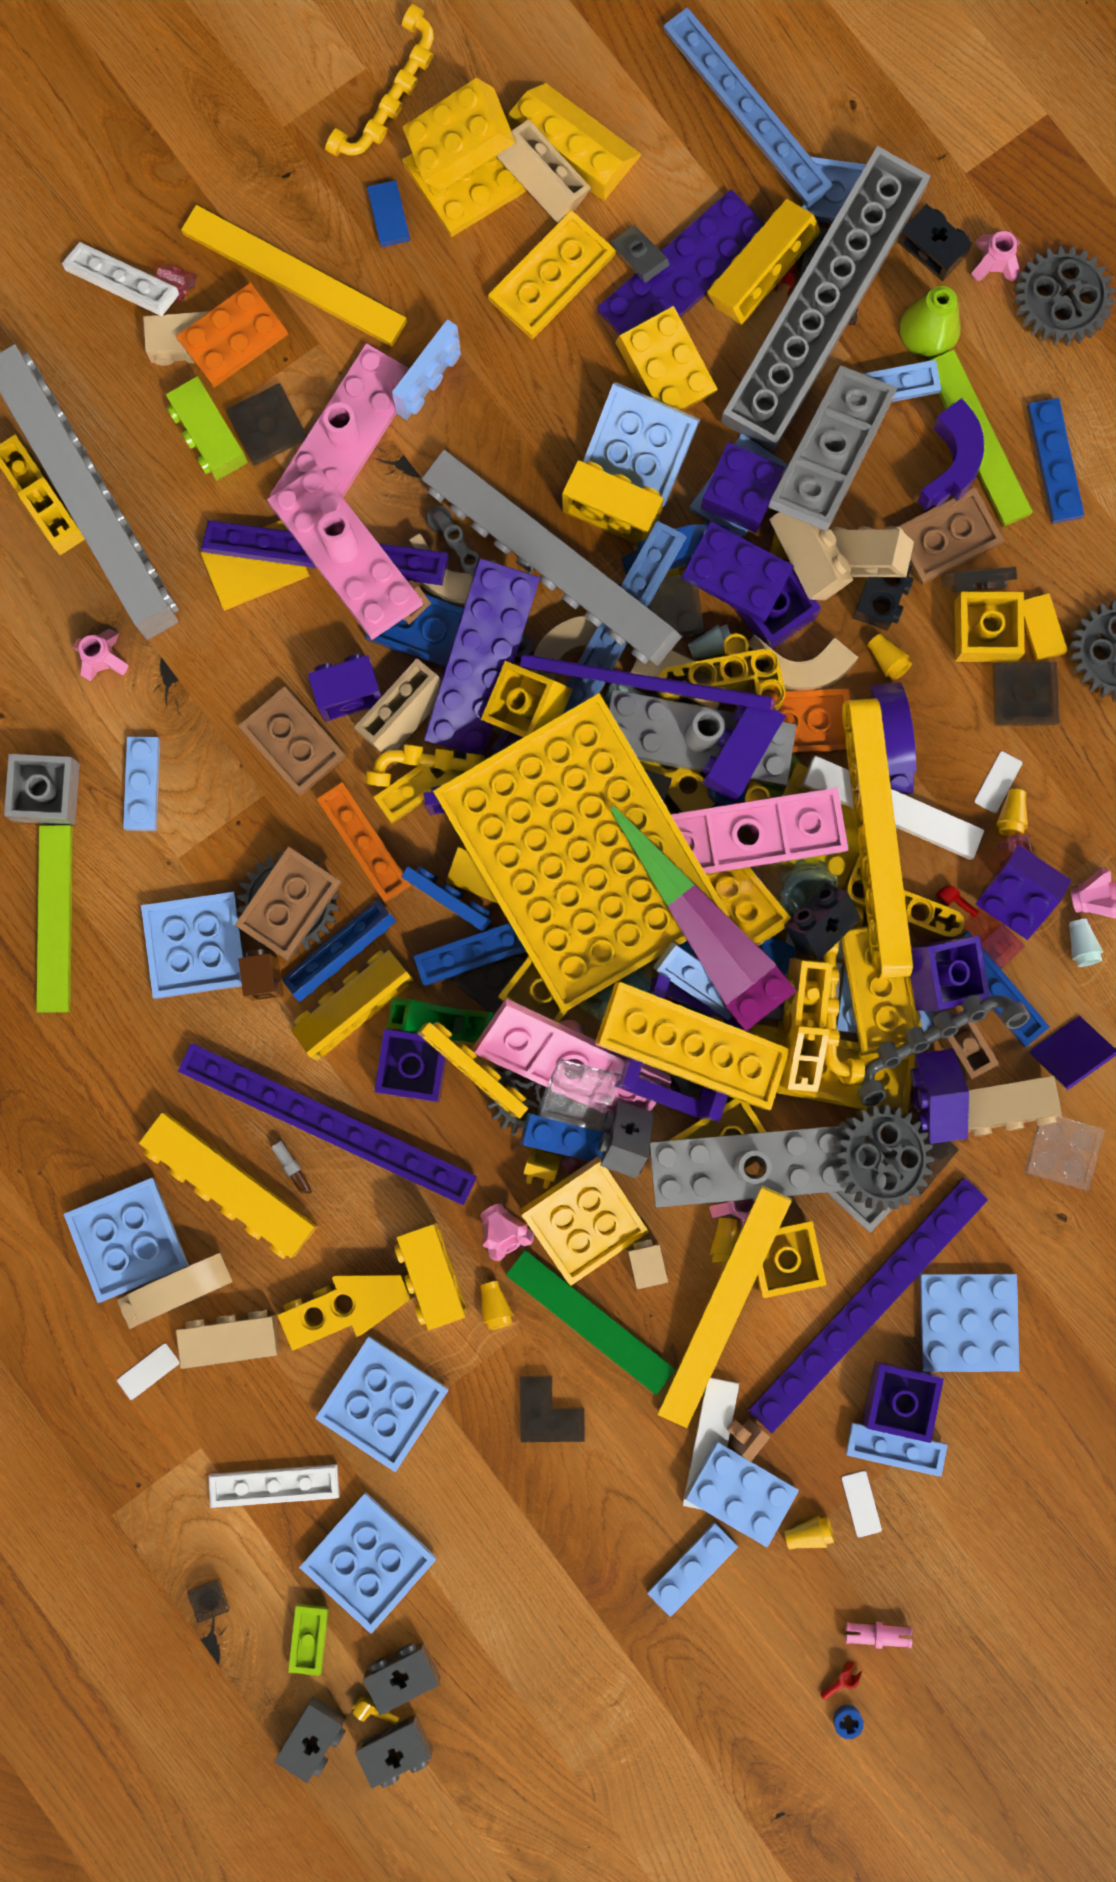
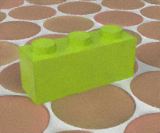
[166,376,248,481]

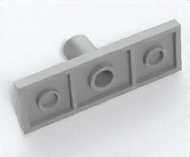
[769,365,897,531]
[609,690,796,788]
[649,1126,848,1208]

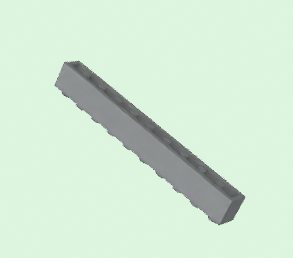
[422,450,682,666]

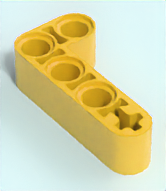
[657,649,785,710]
[844,854,965,940]

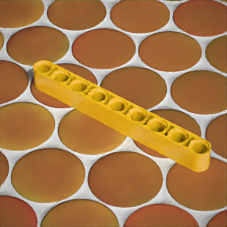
[842,698,913,979]

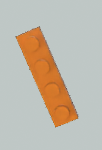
[317,782,412,903]

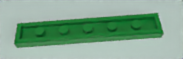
[506,1250,676,1395]

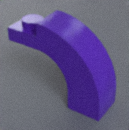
[918,398,984,511]
[870,682,916,794]

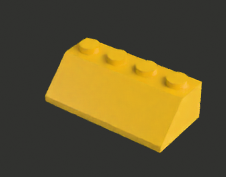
[508,83,641,201]
[291,950,415,1061]

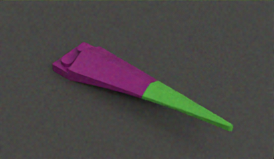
[611,806,796,1031]

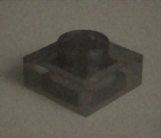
[187,1578,230,1623]

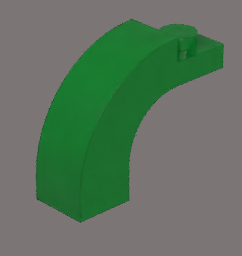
[386,998,496,1044]

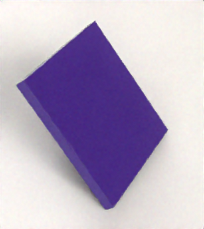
[1029,1016,1116,1090]

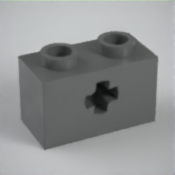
[598,1100,654,1178]
[363,1642,441,1716]
[274,1697,346,1783]
[355,1714,433,1788]

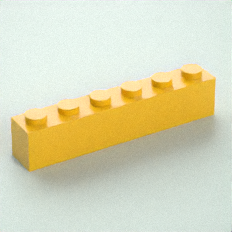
[138,1113,318,1259]

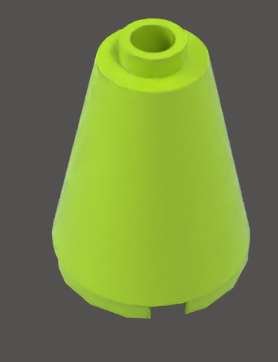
[900,286,961,359]

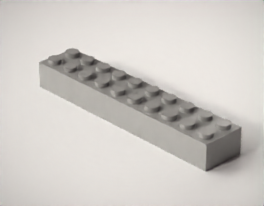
[721,146,931,453]
[0,344,179,640]

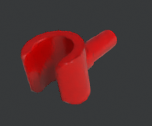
[775,261,797,295]
[936,886,979,918]
[820,1661,862,1700]

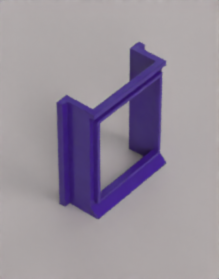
[614,974,749,1122]

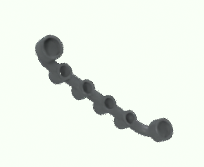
[427,506,533,660]
[857,995,1030,1106]

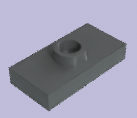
[610,225,669,283]

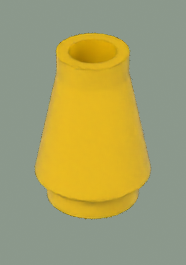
[867,634,912,680]
[997,789,1028,837]
[709,1218,738,1265]
[480,1281,513,1331]
[785,1515,834,1550]

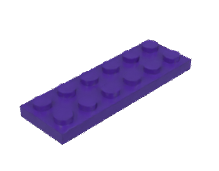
[597,189,765,335]
[423,558,540,755]

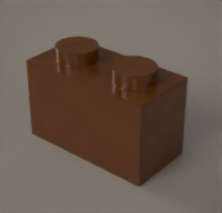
[238,949,284,1001]

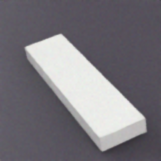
[62,242,179,316]
[683,1377,739,1510]
[209,1464,340,1508]

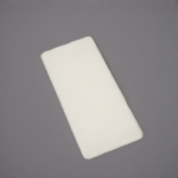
[975,751,1022,813]
[117,1344,180,1400]
[842,1471,882,1537]

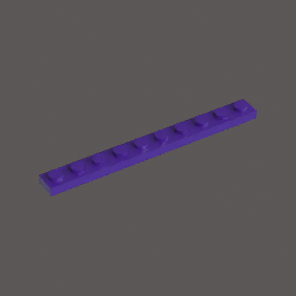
[177,1043,477,1206]
[748,1178,988,1434]

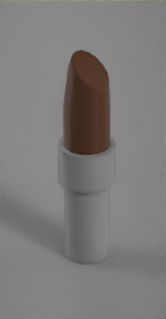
[271,1141,312,1194]

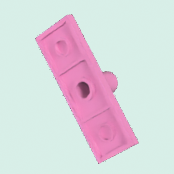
[270,343,409,497]
[267,465,423,640]
[671,787,848,874]
[473,999,672,1114]

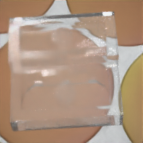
[537,1058,621,1132]

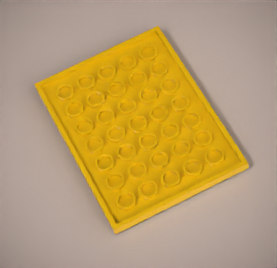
[433,693,730,1013]

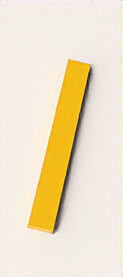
[181,205,407,347]
[658,1185,792,1428]

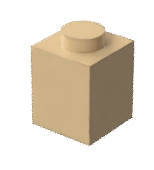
[627,1239,668,1290]

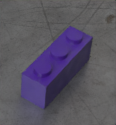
[702,706,786,802]

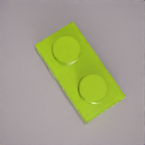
[288,1604,329,1676]

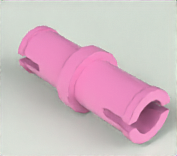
[845,1621,912,1649]

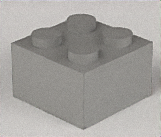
[4,754,80,825]

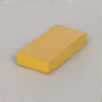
[1024,593,1068,662]

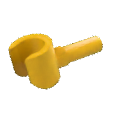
[352,1696,399,1725]

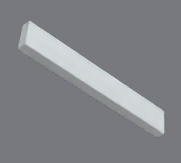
[802,756,984,860]

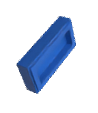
[367,180,410,248]

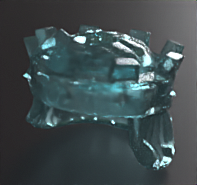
[779,859,838,918]

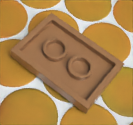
[898,487,1005,585]
[238,686,347,797]
[235,846,342,961]

